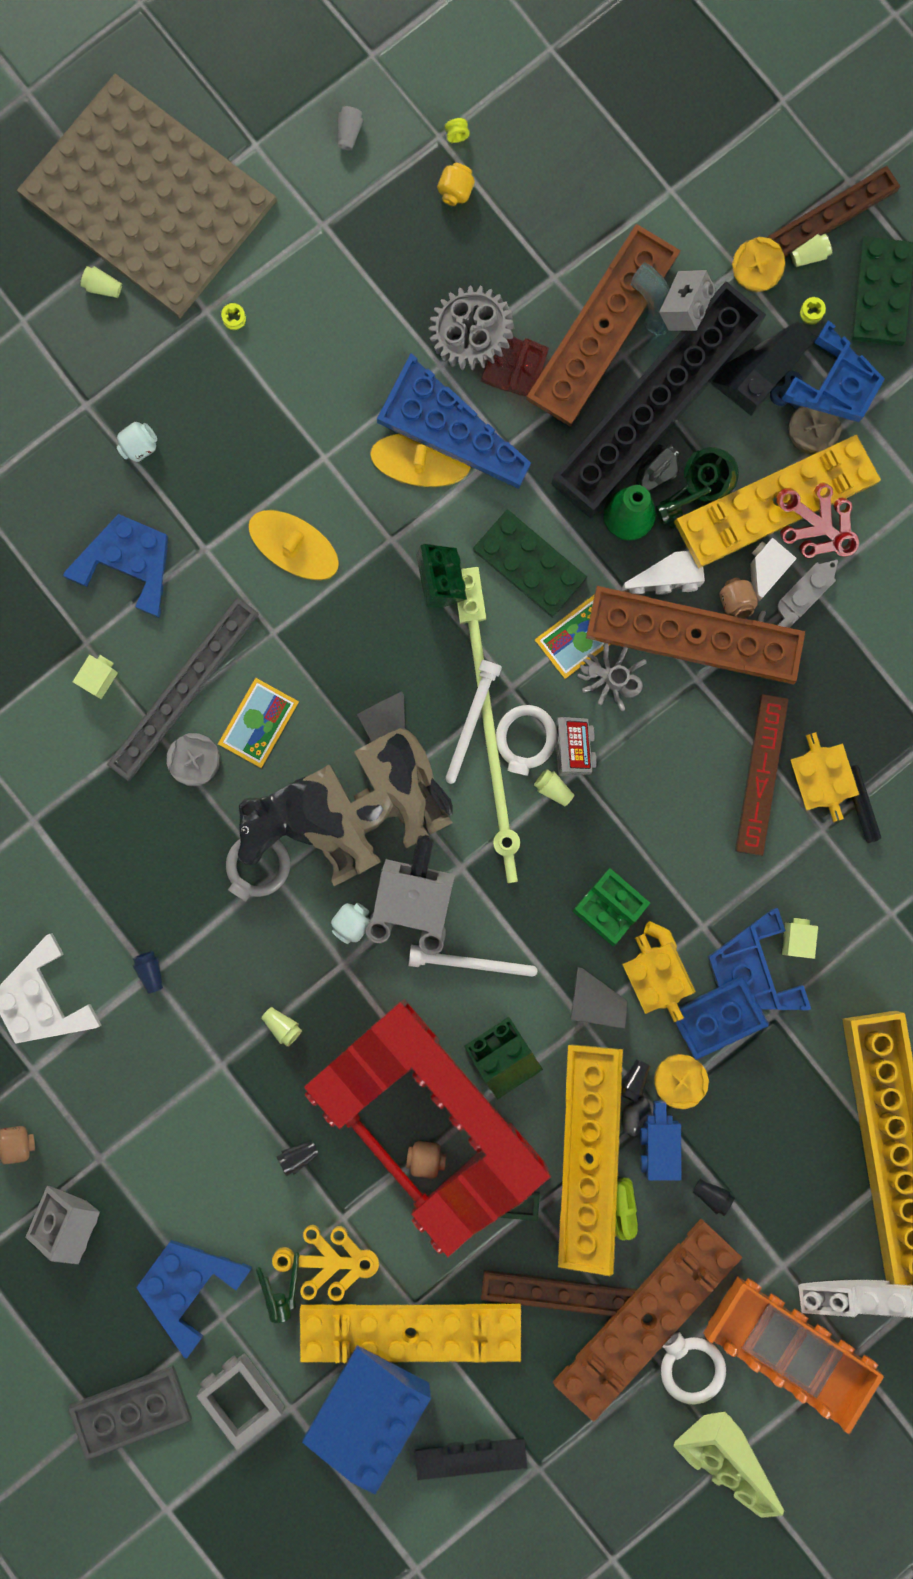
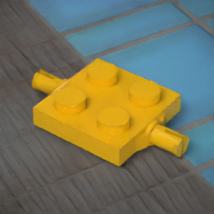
[791,732,859,822]
[622,933,696,1022]

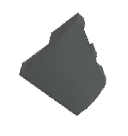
[357,692,405,742]
[570,967,627,1029]

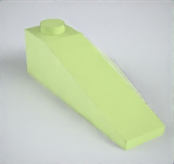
[674,1412,784,1518]

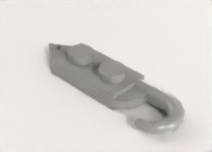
[757,560,838,628]

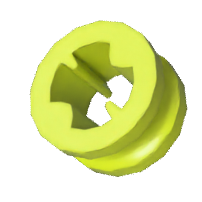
[445,118,470,143]
[800,297,826,325]
[221,303,246,330]

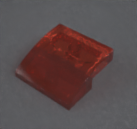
[480,337,549,396]

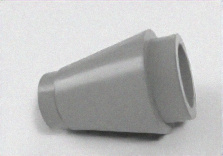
[337,106,363,150]

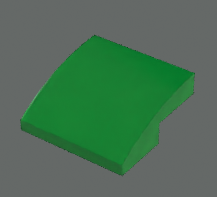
[572,868,650,946]

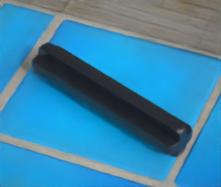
[850,765,881,843]

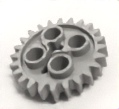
[429,286,514,370]

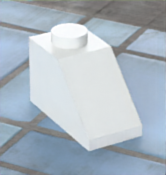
[750,538,797,602]

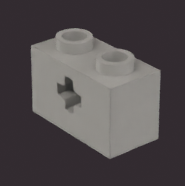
[659,270,715,331]

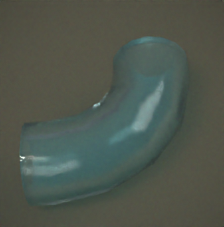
[631,262,670,335]

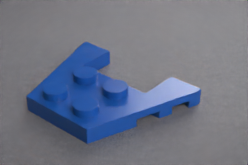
[782,321,884,422]
[63,514,168,618]
[708,908,811,1010]
[136,1240,252,1359]

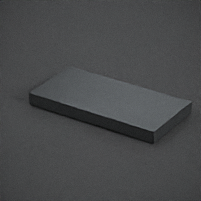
[68,1365,192,1461]

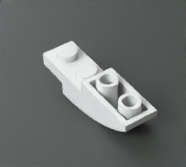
[798,1280,913,1317]

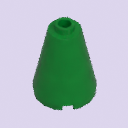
[603,485,656,541]

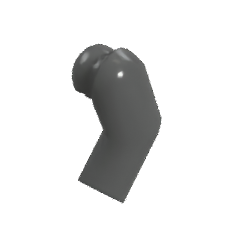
[622,1096,651,1136]

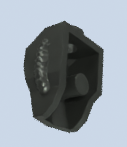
[636,444,682,491]

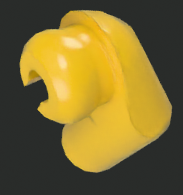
[644,921,677,950]

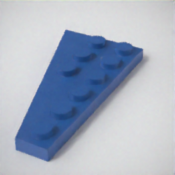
[377,353,531,489]

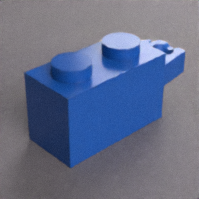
[640,1101,681,1180]

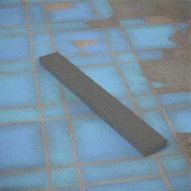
[107,597,259,782]

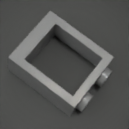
[197,1353,284,1450]

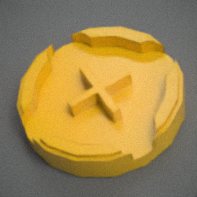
[732,237,785,292]
[654,1054,709,1109]

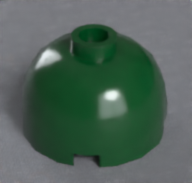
[684,447,739,501]

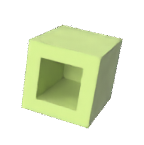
[73,655,118,699]
[782,918,818,959]

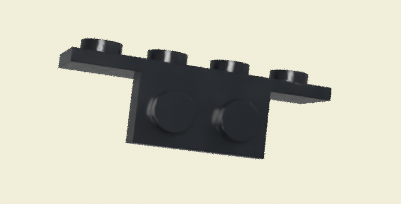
[415,1438,528,1480]

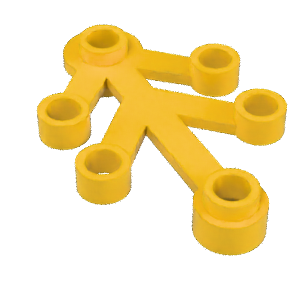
[272,1225,379,1301]

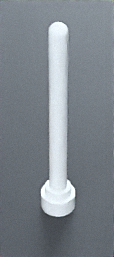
[446,660,502,784]
[408,944,538,976]

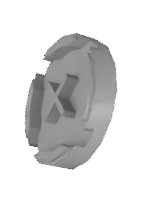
[166,733,221,786]

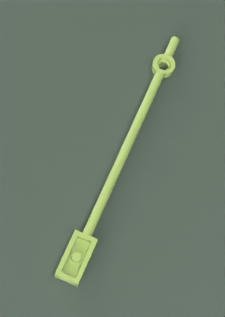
[457,567,520,883]

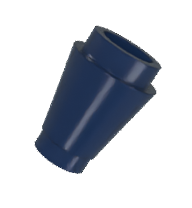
[132,951,163,993]

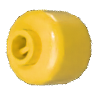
[437,163,475,206]

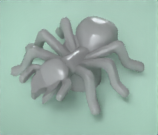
[577,643,647,711]

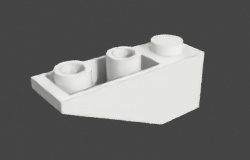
[622,551,705,596]

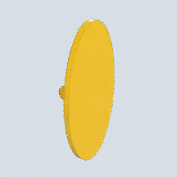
[371,434,470,487]
[249,510,339,580]

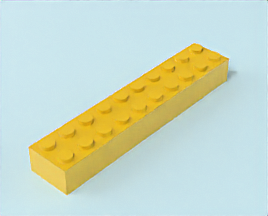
[842,1011,913,1286]

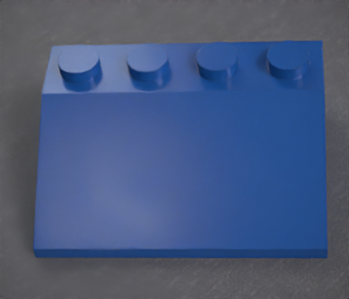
[302,1345,431,1494]

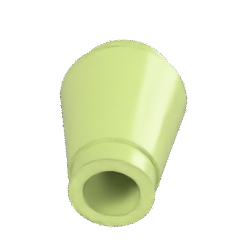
[791,234,832,267]
[81,266,122,298]
[534,769,574,807]
[261,1007,302,1046]

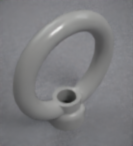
[226,839,290,902]

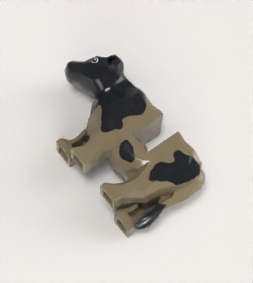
[238,728,453,886]

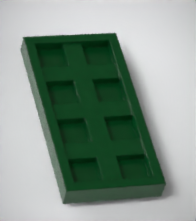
[851,236,913,346]
[473,509,587,618]

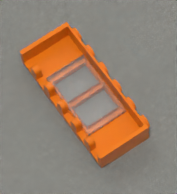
[703,1276,884,1434]

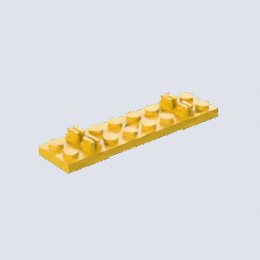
[674,434,881,569]
[558,1045,623,1276]
[300,1304,521,1363]

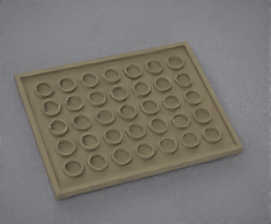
[17,74,277,319]

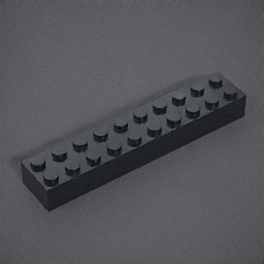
[551,281,766,518]

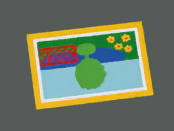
[535,594,611,679]
[218,678,299,768]

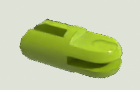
[615,1177,638,1240]

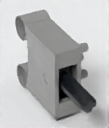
[366,835,455,955]

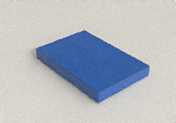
[675,976,769,1060]

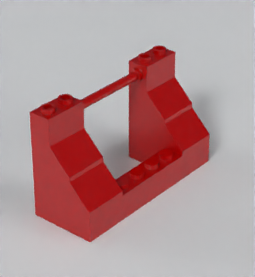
[304,999,551,1257]

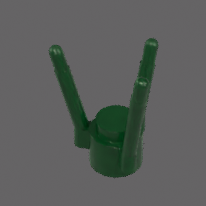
[656,485,712,528]
[256,1252,299,1323]

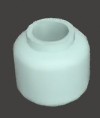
[117,422,158,462]
[331,903,370,944]

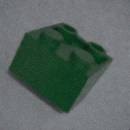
[416,544,467,608]
[464,1017,543,1100]

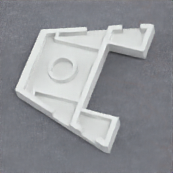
[0,933,102,1043]

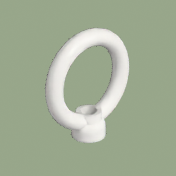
[496,705,557,776]
[661,1332,726,1404]

